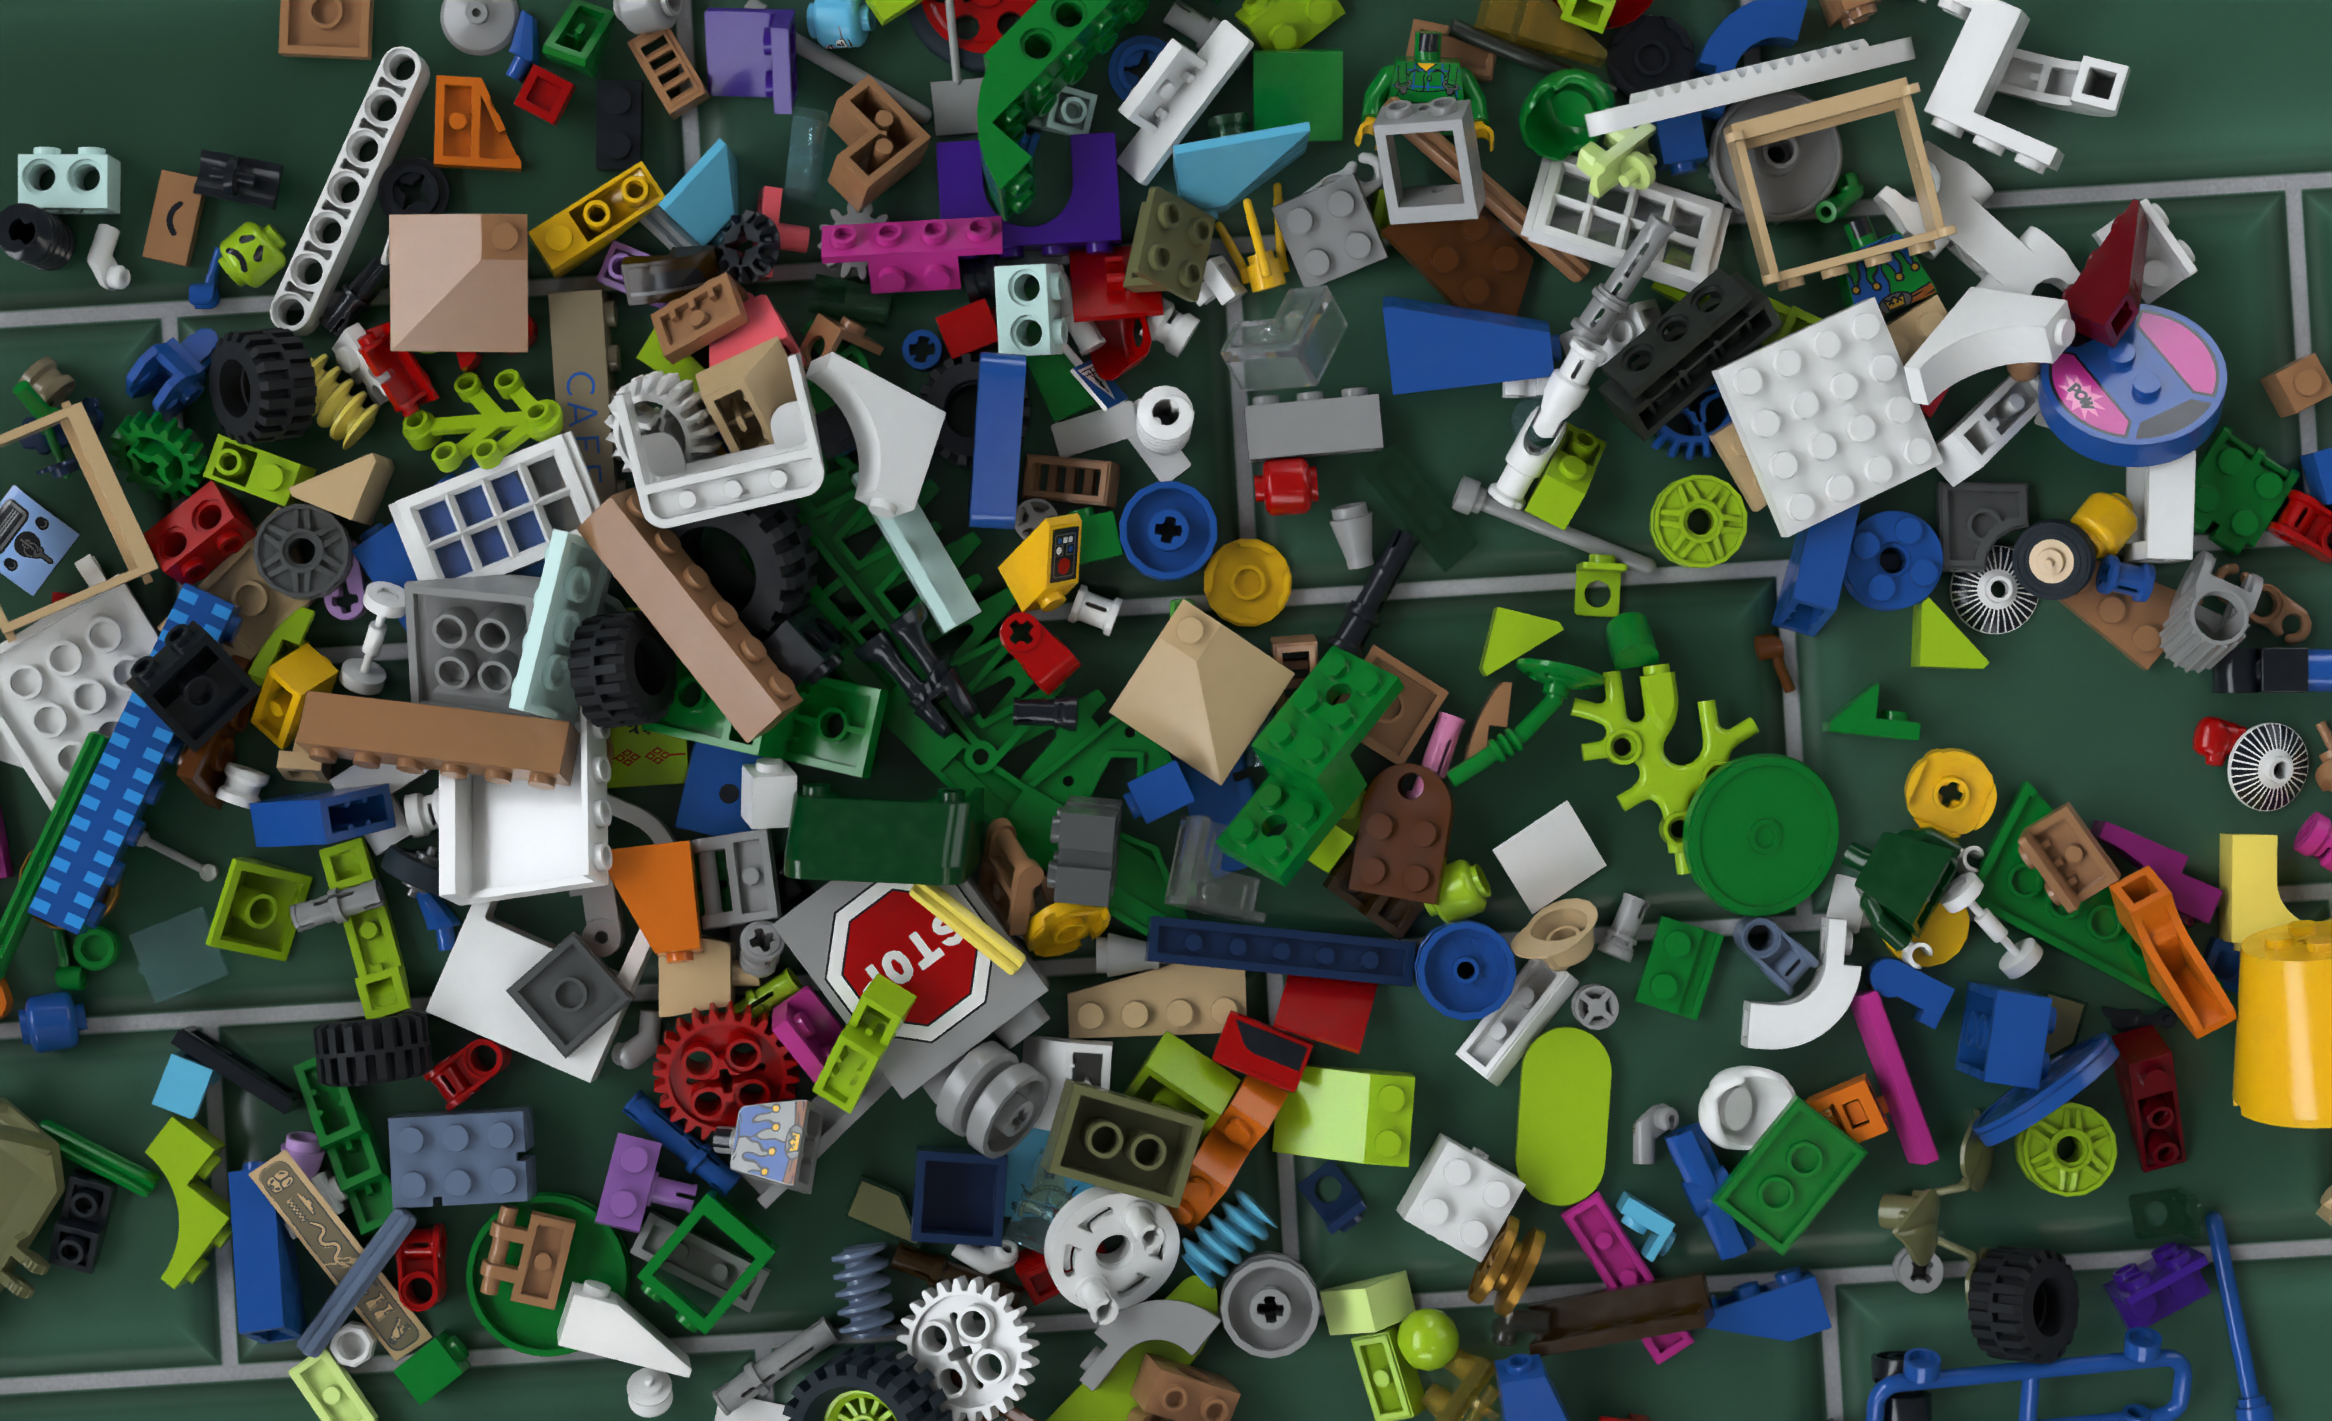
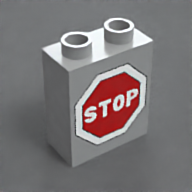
[772,876,1051,1104]

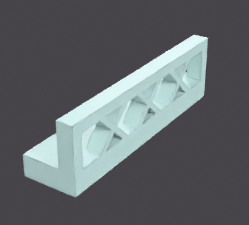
[851,472,982,635]

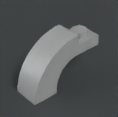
[1079,1299,1222,1391]

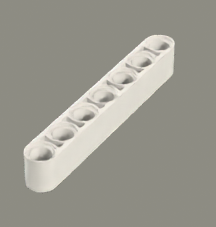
[270,46,430,337]

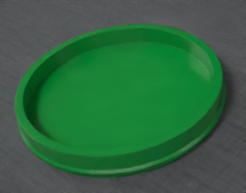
[1682,753,1839,917]
[466,1192,631,1357]

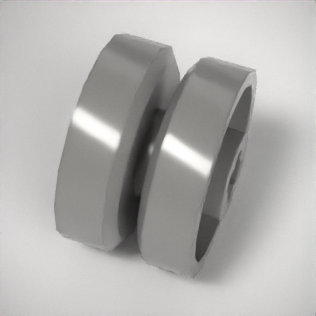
[936,1040,1050,1159]
[1220,1250,1320,1359]

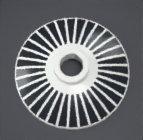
[1949,545,2039,634]
[2227,722,2309,811]

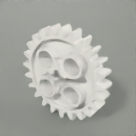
[896,1275,1040,1421]

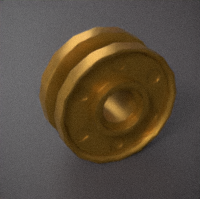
[1467,1214,1546,1317]

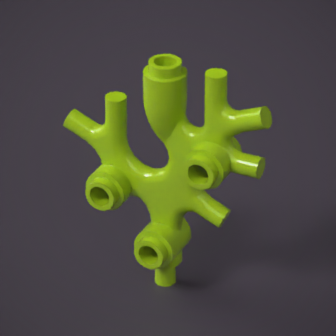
[1570,663,1759,875]

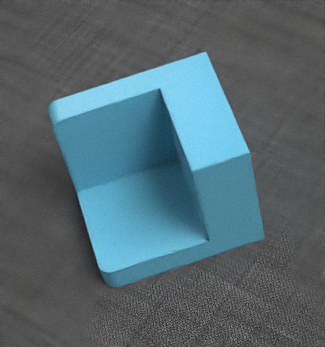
[152,1050,221,1119]

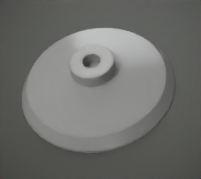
[440,0,520,56]

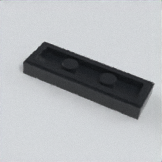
[171,1026,303,1114]

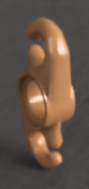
[2214,563,2312,645]

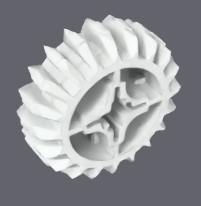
[604,370,724,472]

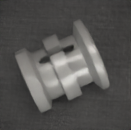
[739,920,785,978]

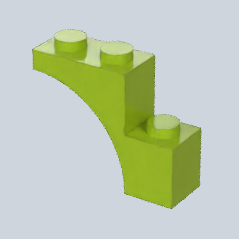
[145,1114,232,1289]

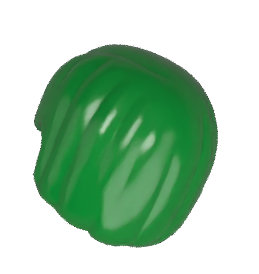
[1518,68,1615,161]

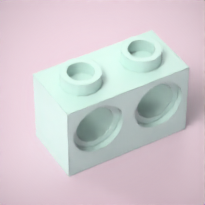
[18,147,121,215]
[994,264,1068,356]

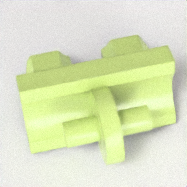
[1576,123,1657,199]

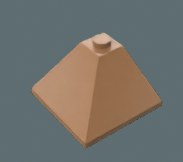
[389,214,528,353]

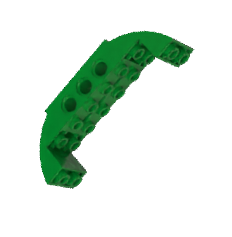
[977,0,1222,222]

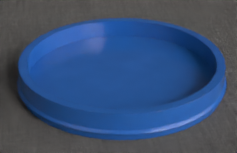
[1972,1032,2120,1147]

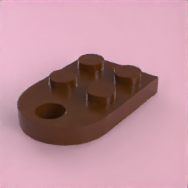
[1349,763,1455,905]

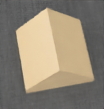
[289,453,395,526]

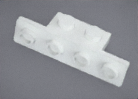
[1117,20,1254,186]

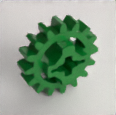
[109,410,209,501]

